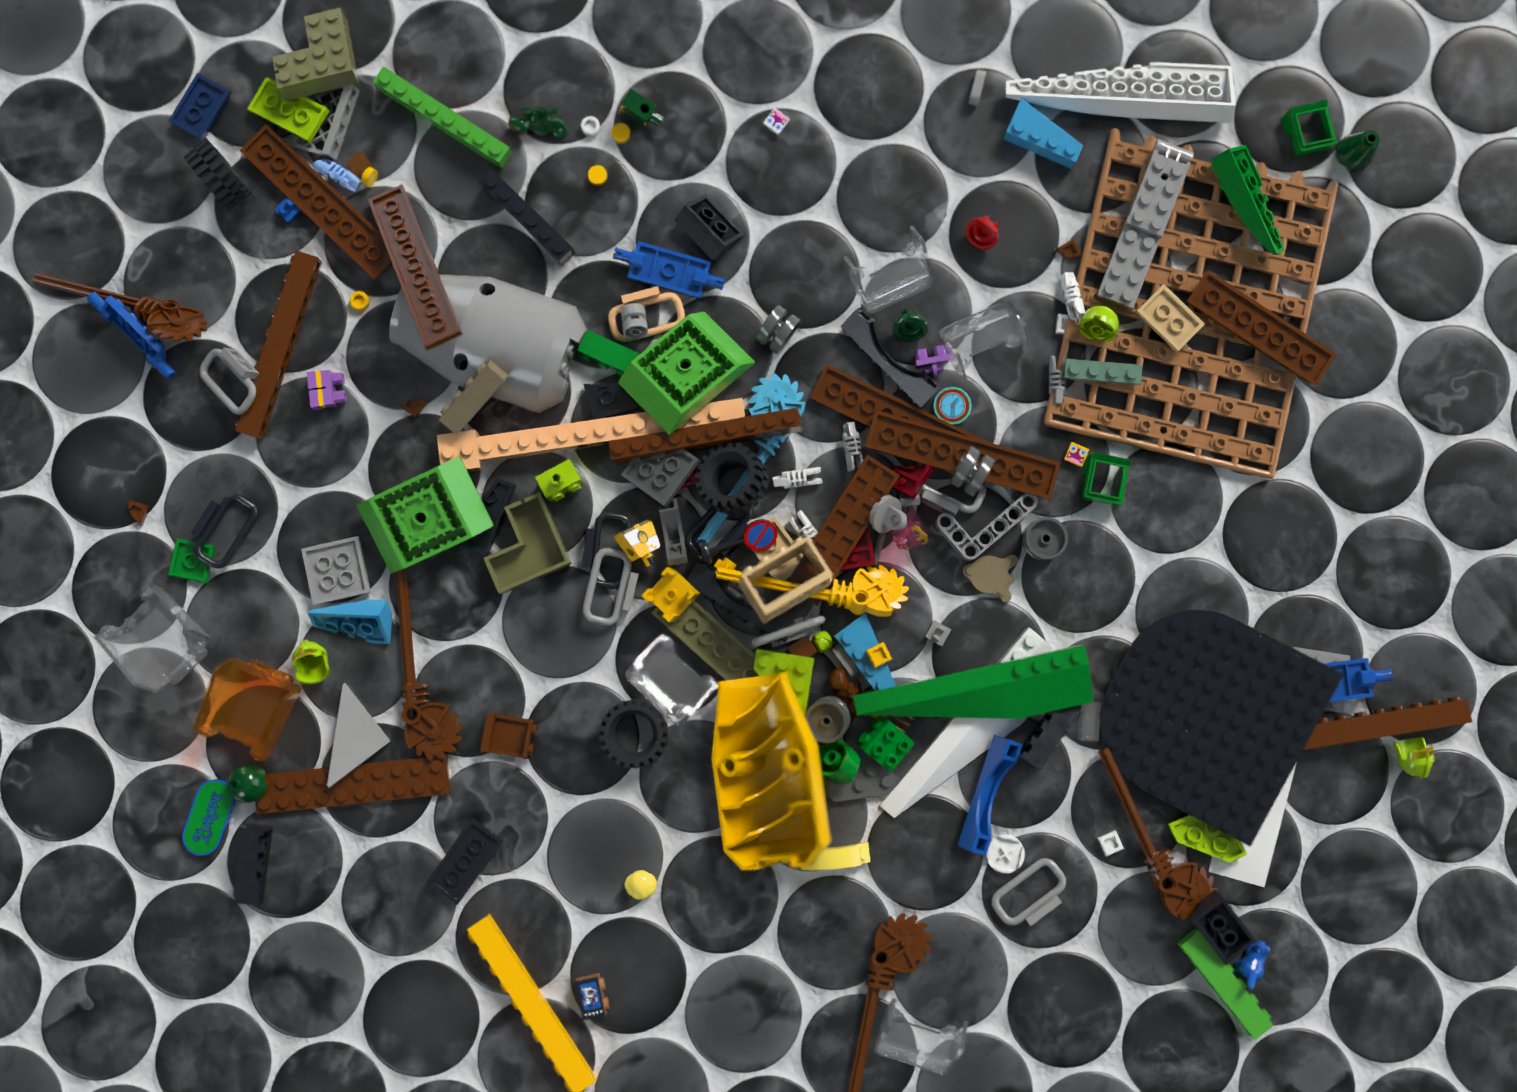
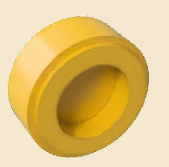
[611,123,631,143]
[588,165,607,186]
[361,167,378,187]
[349,291,370,311]

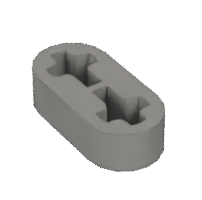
[968,69,986,106]
[831,643,860,678]

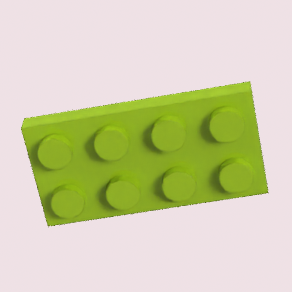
[247,77,329,143]

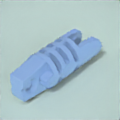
[313,158,361,192]

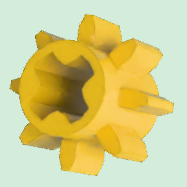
[714,557,737,581]

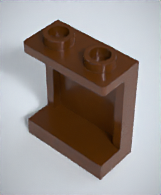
[480,712,538,759]

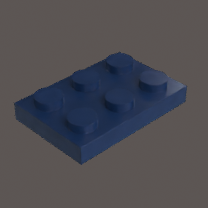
[168,73,232,141]

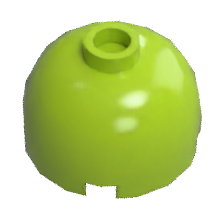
[1079,306,1119,343]

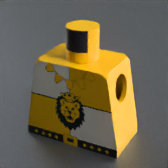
[614,518,660,567]

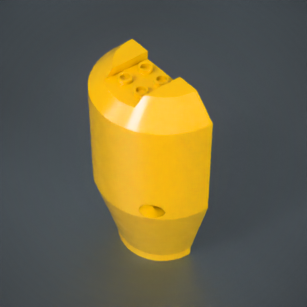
[712,673,831,870]

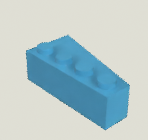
[1003,98,1083,169]
[833,613,896,691]

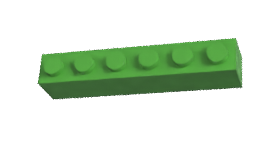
[1177,928,1274,1040]

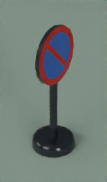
[697,519,777,566]

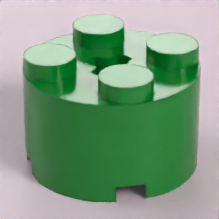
[818,739,861,784]

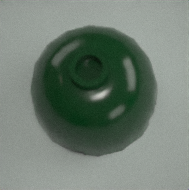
[227,764,268,803]

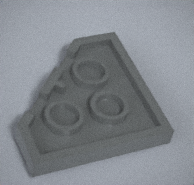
[621,449,700,507]
[823,744,901,802]

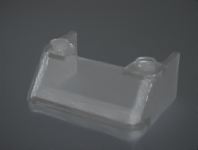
[844,225,934,313]
[939,303,1034,380]
[875,998,968,1074]

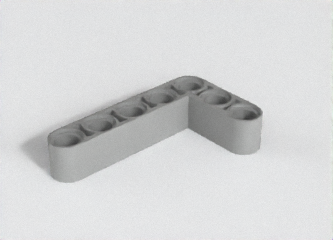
[935,493,1038,561]

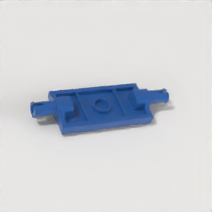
[613,241,725,299]
[87,292,176,380]
[1324,658,1393,702]

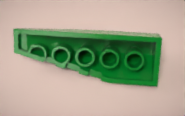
[1210,145,1285,255]

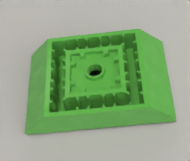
[618,312,755,435]
[356,456,494,573]

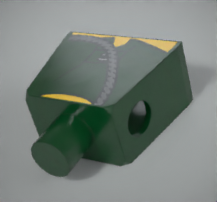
[619,88,663,127]

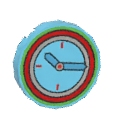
[933,387,972,425]

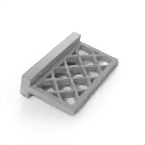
[291,85,360,161]

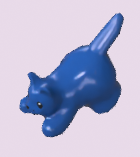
[1234,941,1270,990]

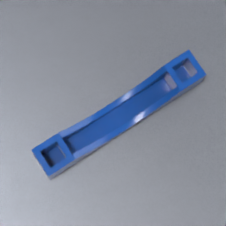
[958,735,1023,856]

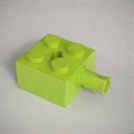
[535,459,584,502]

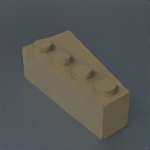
[439,360,508,435]

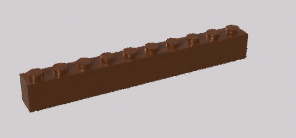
[235,250,322,440]
[609,407,803,465]
[1303,696,1472,750]

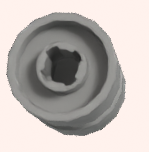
[621,303,648,339]

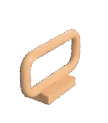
[608,286,685,343]

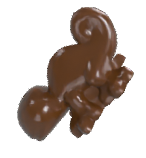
[829,668,862,724]

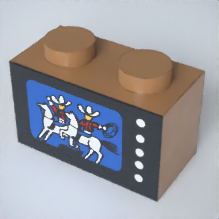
[575,973,610,1021]

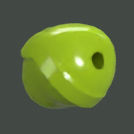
[811,631,833,653]

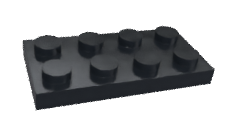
[426,818,504,905]

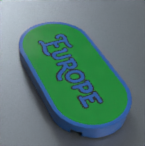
[182,779,236,856]

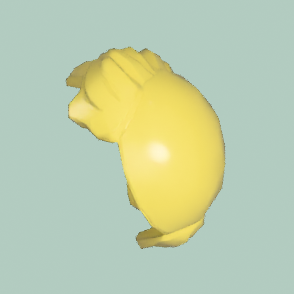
[624,870,657,900]

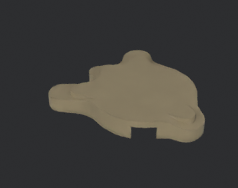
[962,555,1018,602]

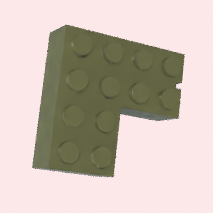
[272,8,359,101]
[484,492,572,594]

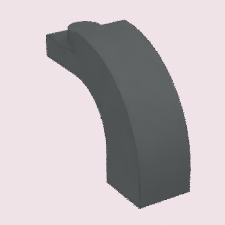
[658,498,688,566]

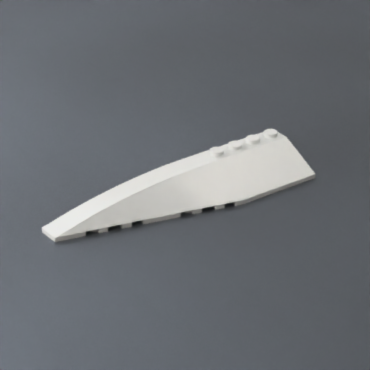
[1006,62,1236,123]
[879,627,1055,818]

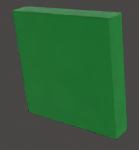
[168,538,216,583]

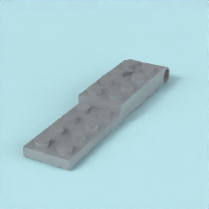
[1096,139,1194,310]

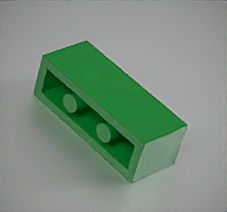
[577,330,640,377]

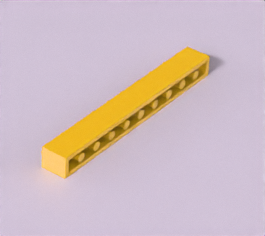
[467,914,597,1092]

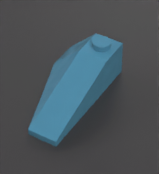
[308,599,392,644]

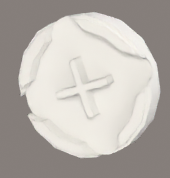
[986,834,1025,873]

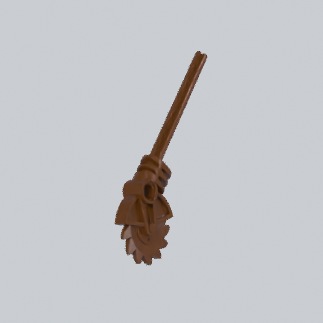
[33,273,207,342]
[395,570,463,761]
[1098,747,1218,921]
[848,912,932,1092]

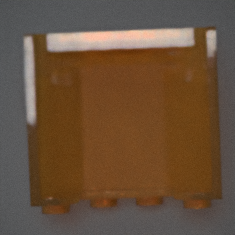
[193,658,302,761]

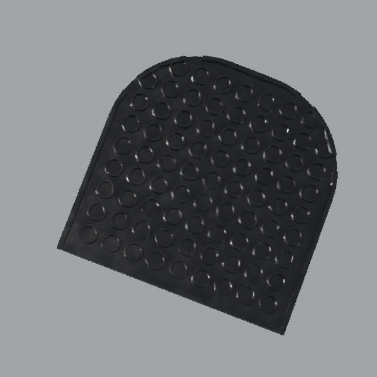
[1100,610,1344,847]

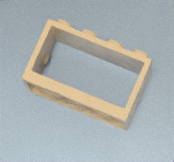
[739,536,833,624]

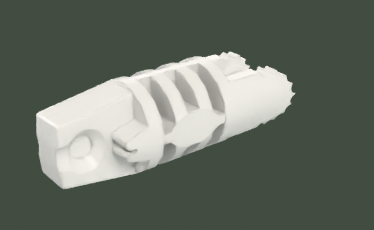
[1061,272,1085,320]
[772,467,823,489]
[788,510,818,541]

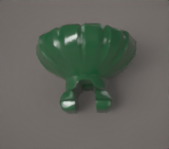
[893,309,928,341]

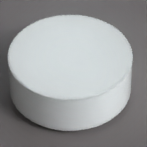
[581,116,600,137]

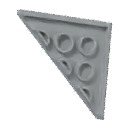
[327,683,391,788]

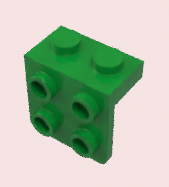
[856,716,914,771]

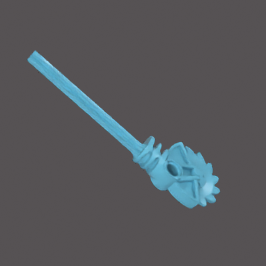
[696,373,806,545]

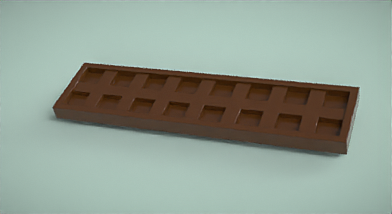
[788,455,900,606]

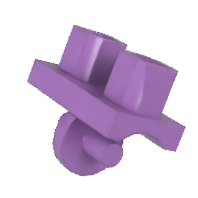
[914,345,950,378]

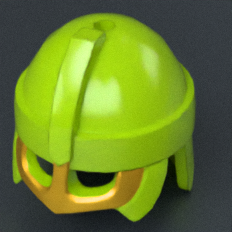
[292,639,329,684]
[1393,737,1434,778]

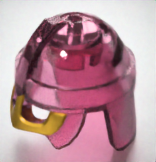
[892,508,931,550]

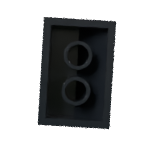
[674,194,744,261]
[1191,890,1257,965]

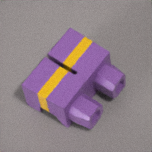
[307,370,347,411]

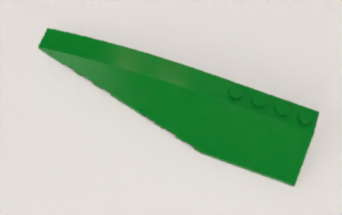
[853,645,1094,719]

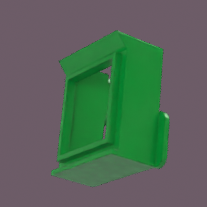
[1281,99,1338,157]
[1081,452,1131,507]

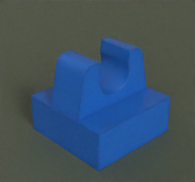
[274,197,302,224]

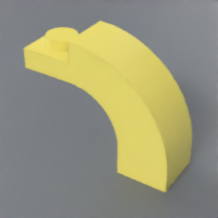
[801,842,870,870]

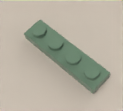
[1063,359,1142,385]

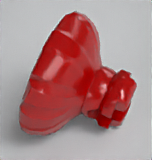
[965,216,999,250]

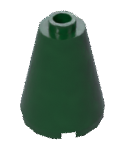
[1336,130,1380,171]

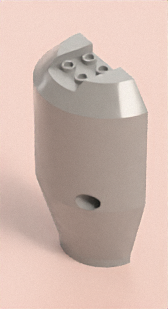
[389,274,587,413]

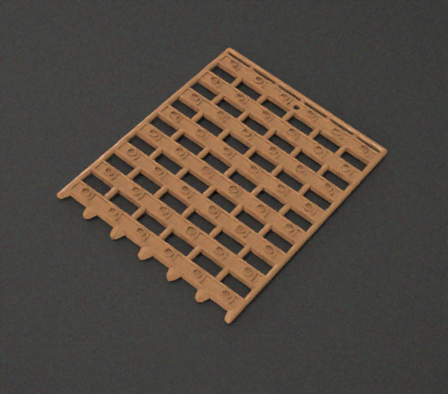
[1044,128,1339,479]

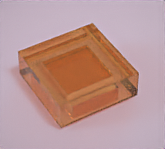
[346,151,374,178]

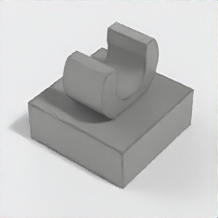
[898,492,920,512]
[925,620,951,646]

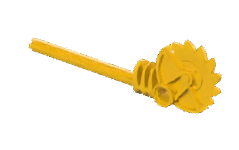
[716,565,909,617]

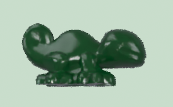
[508,107,567,139]

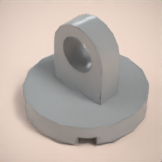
[869,495,907,533]

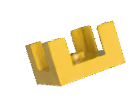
[642,567,700,622]

